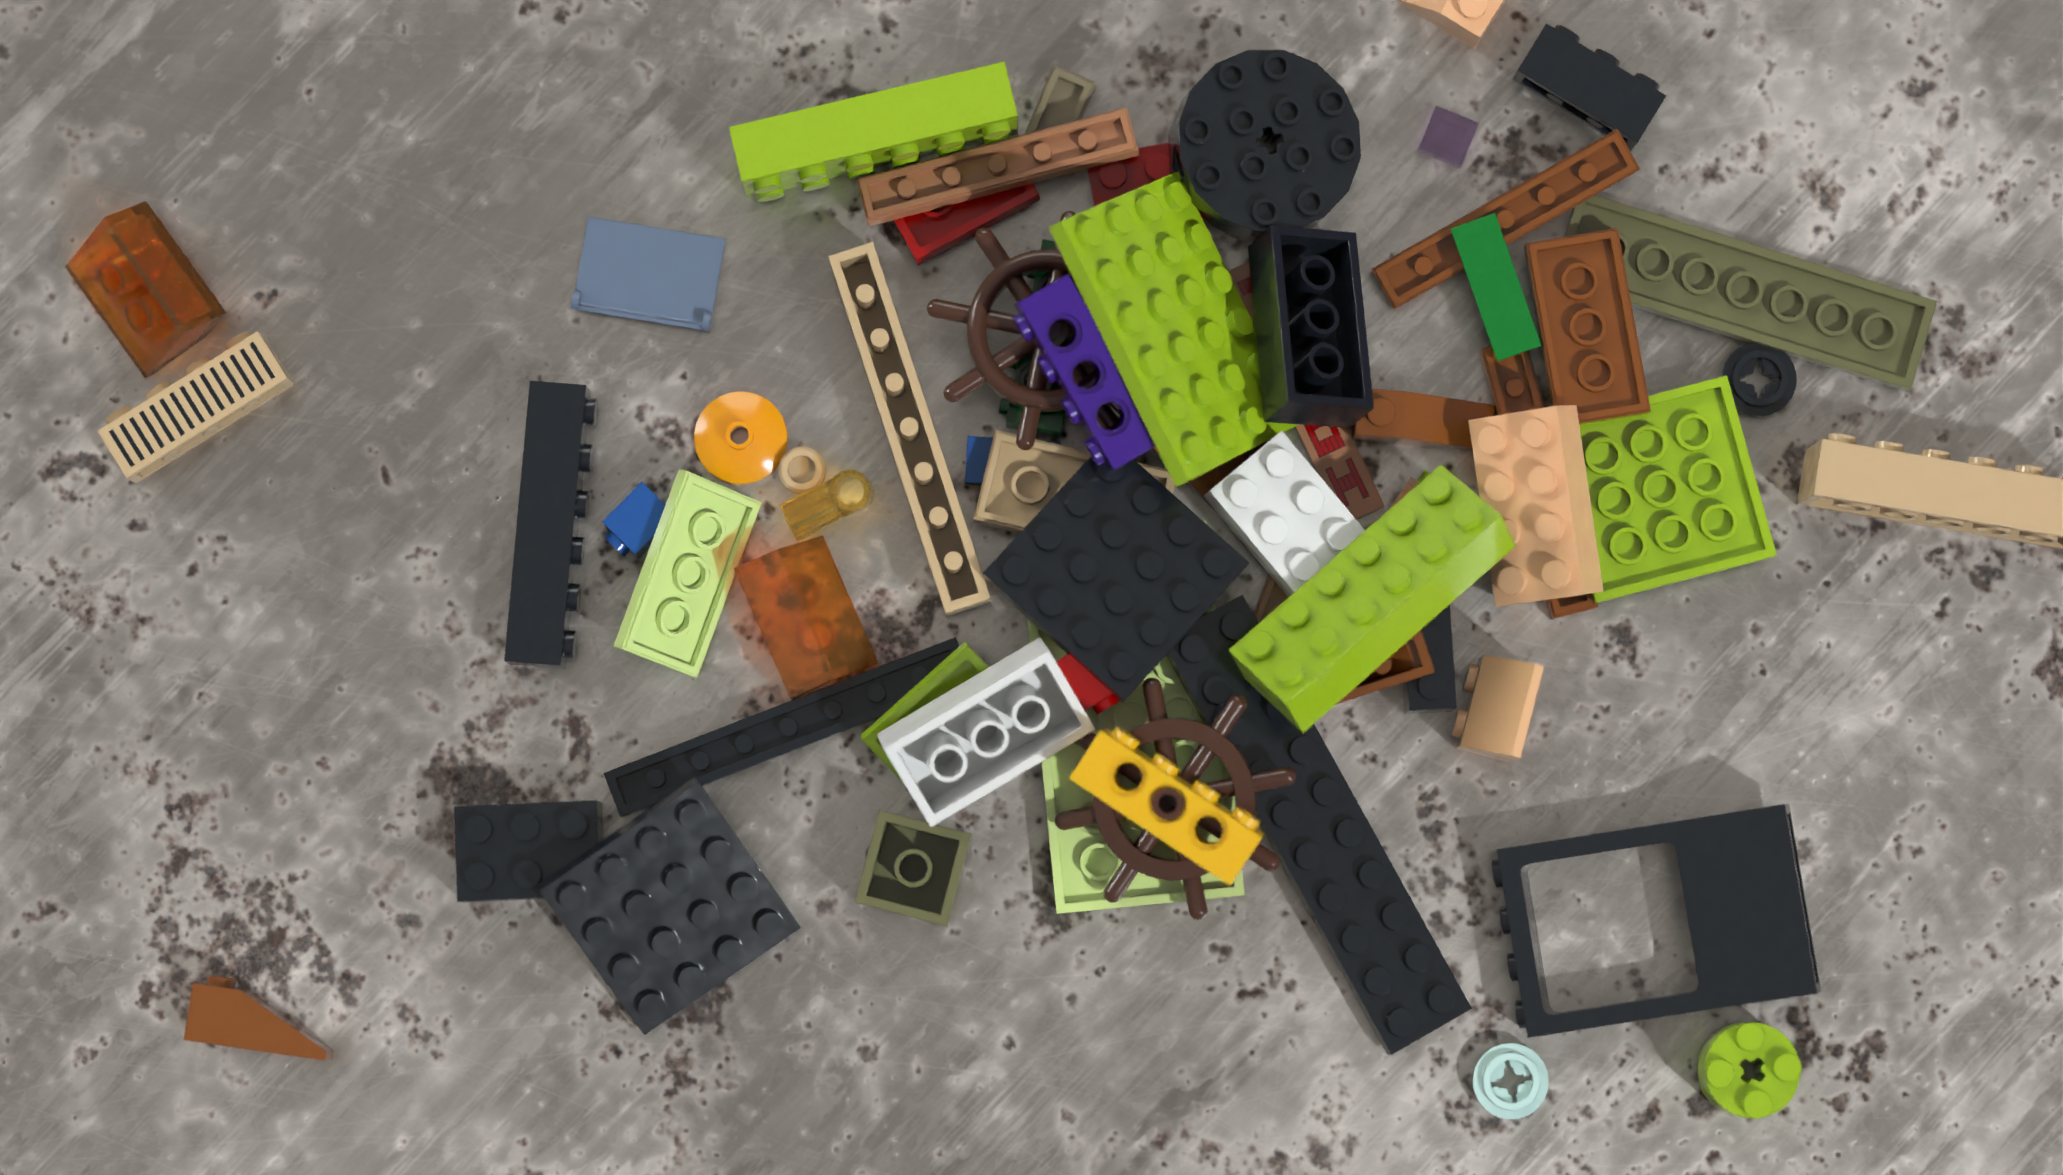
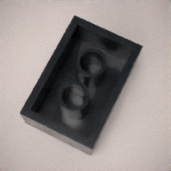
[454,800,604,903]

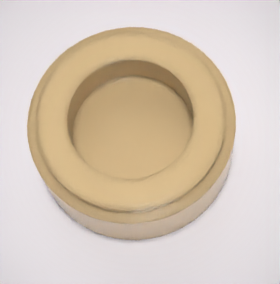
[778,447,826,495]

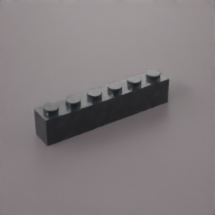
[504,381,598,669]

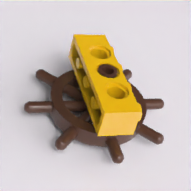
[1055,677,1296,920]

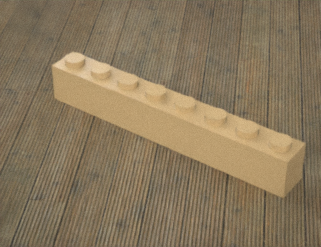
[828,242,991,618]

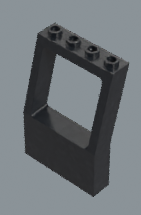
[1492,804,1821,1038]

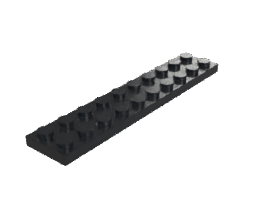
[1166,595,1472,1055]

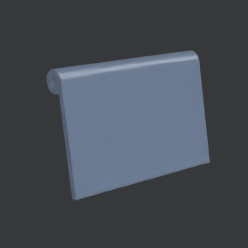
[571,217,726,331]

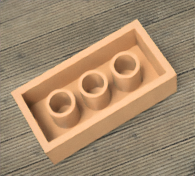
[1468,405,1604,607]

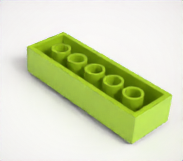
[729,61,1018,202]
[1229,465,1516,733]

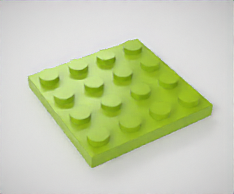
[1579,375,1777,604]

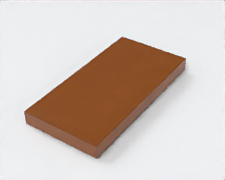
[1524,228,1651,425]

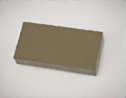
[1025,65,1096,134]

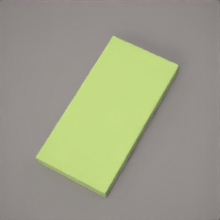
[613,469,762,678]

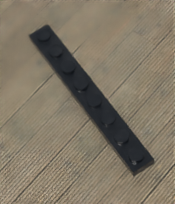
[604,637,959,818]

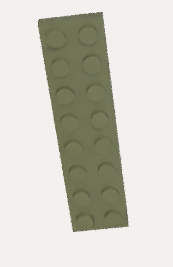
[1564,195,1937,392]

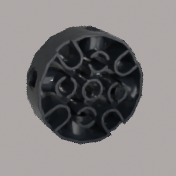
[1168,50,1361,242]

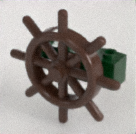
[927,211,1119,450]

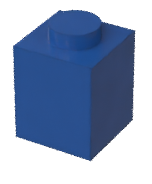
[602,482,665,559]

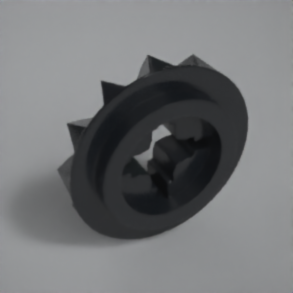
[1721,343,1797,417]

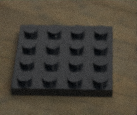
[981,457,1249,703]
[537,777,801,1035]

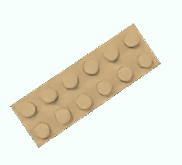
[1797,433,2063,550]

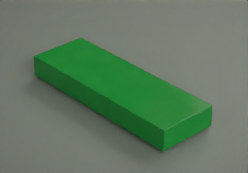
[1450,213,1542,361]

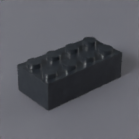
[1248,225,1374,428]

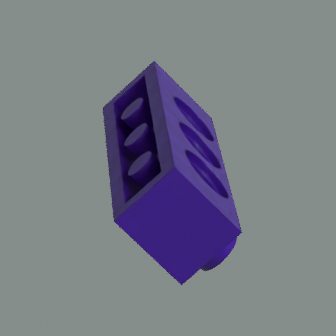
[1012,275,1155,470]

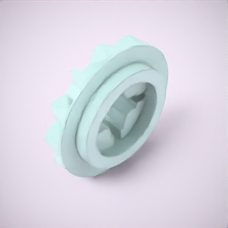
[1473,1043,1549,1119]

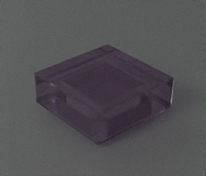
[1417,106,1479,168]

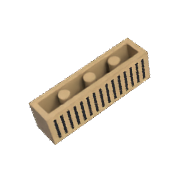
[97,331,295,483]

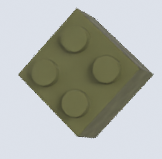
[855,810,972,927]

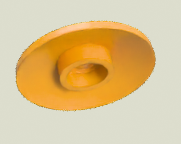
[694,391,788,485]

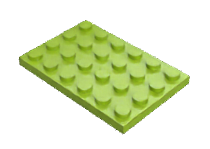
[1049,171,1300,487]

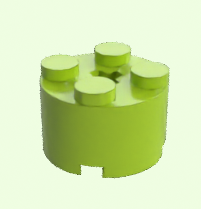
[1697,1022,1802,1119]

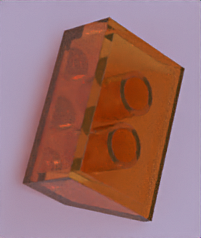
[65,201,226,378]
[734,535,879,700]

